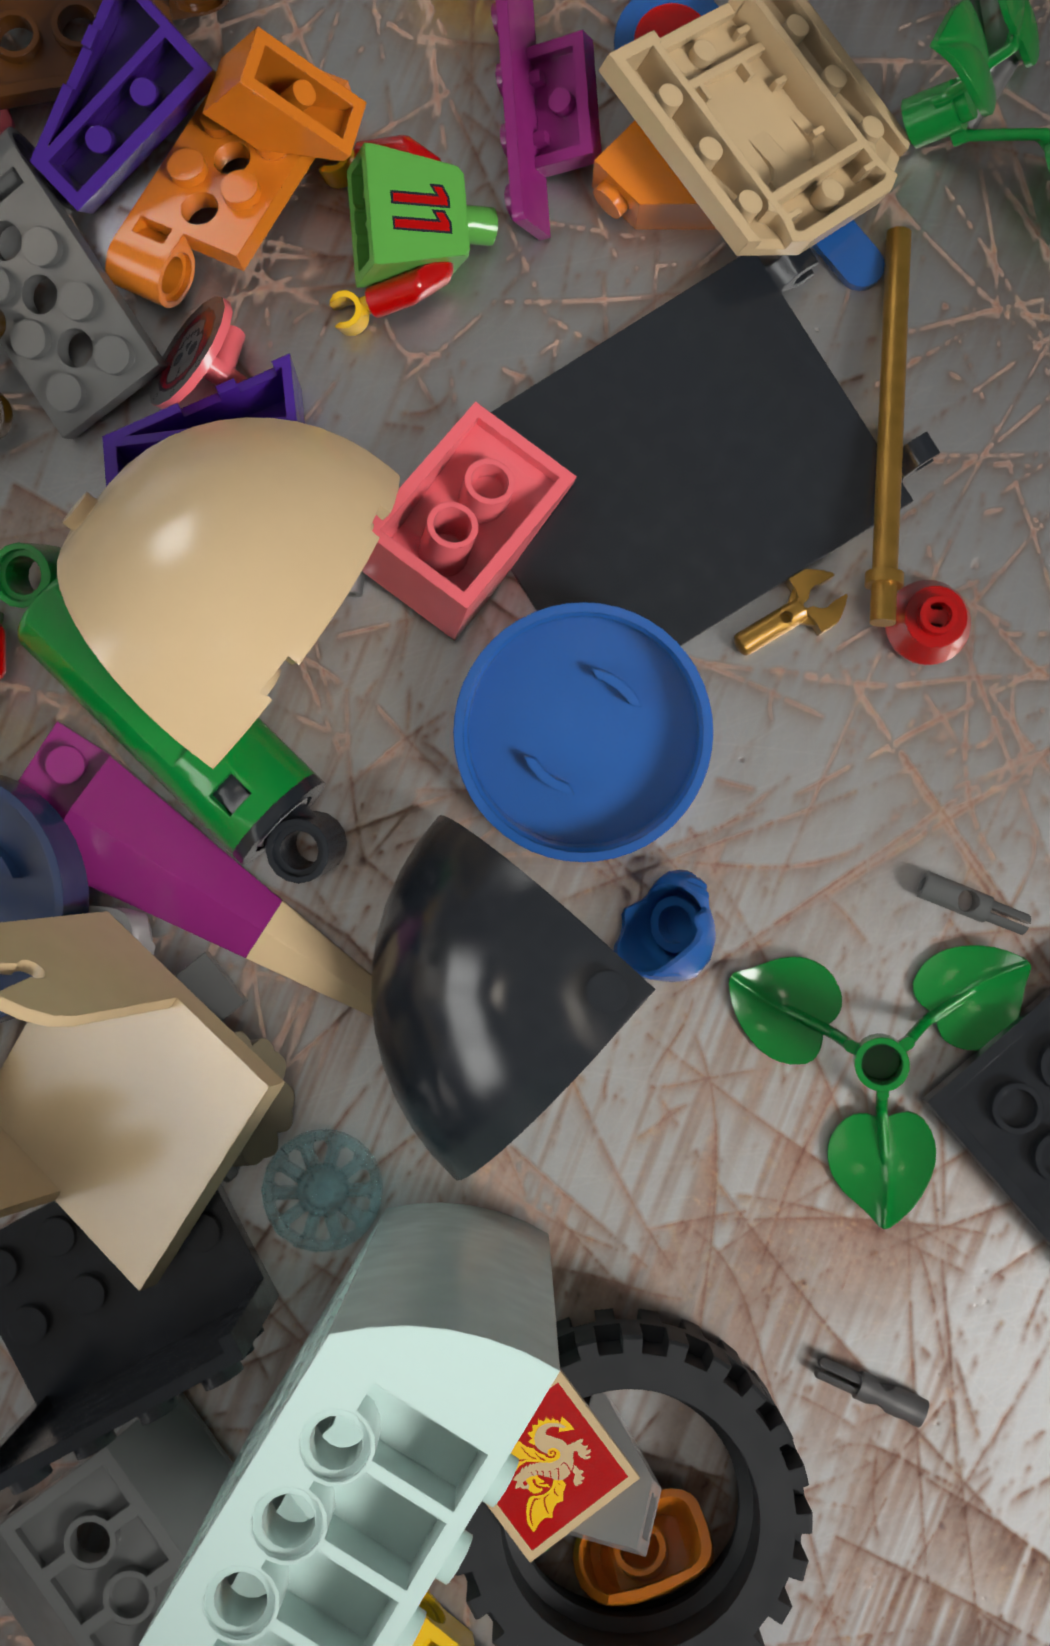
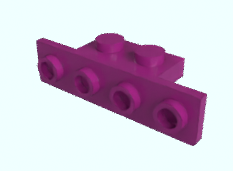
[491,0,602,241]

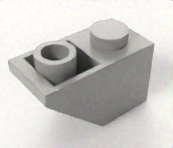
[569,1393,662,1557]

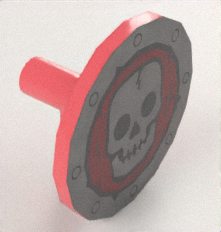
[149,296,248,409]

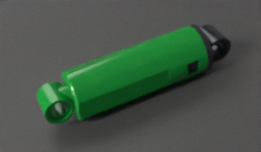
[0,542,347,884]

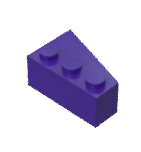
[30,0,216,214]
[102,353,305,487]

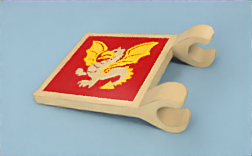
[485,1368,640,1563]

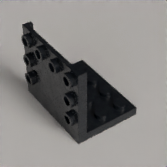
[0,1184,279,1495]

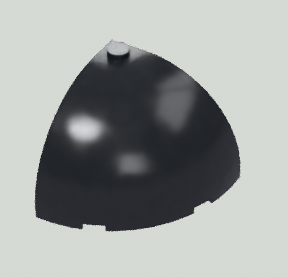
[371,815,656,1181]

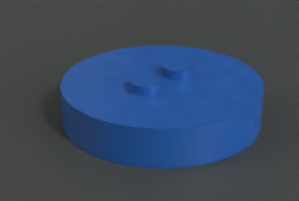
[453,602,713,862]

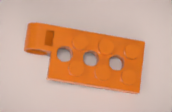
[105,70,352,308]

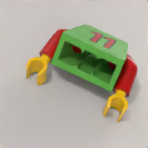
[319,135,498,336]

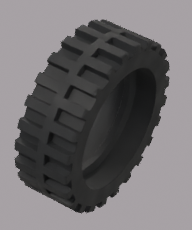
[455,1308,813,1646]

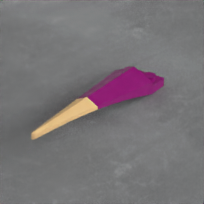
[18,721,373,1017]

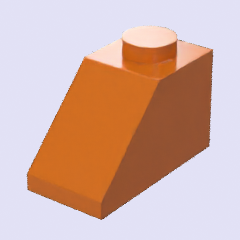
[202,26,367,161]
[592,121,717,230]

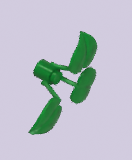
[901,0,1050,173]
[729,945,1031,1229]

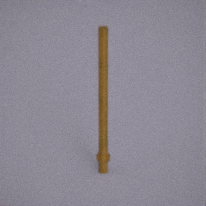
[864,226,912,627]

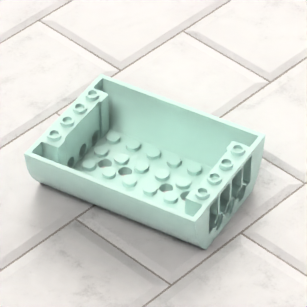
[139,1202,560,1646]

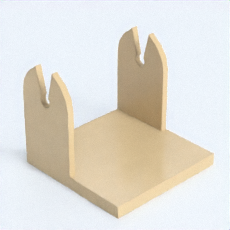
[0,911,285,1291]

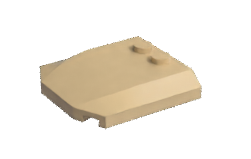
[598,0,911,256]

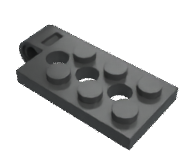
[0,127,168,440]

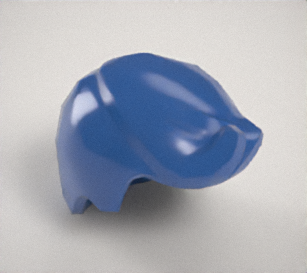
[614,870,716,982]

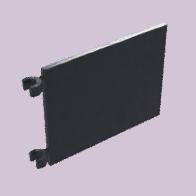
[491,248,940,646]

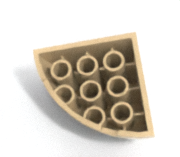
[57,417,400,769]

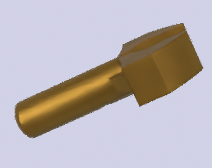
[734,569,848,656]

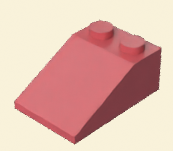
[362,401,577,641]

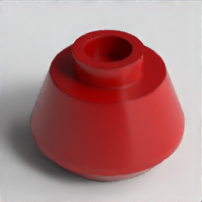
[885,580,971,665]

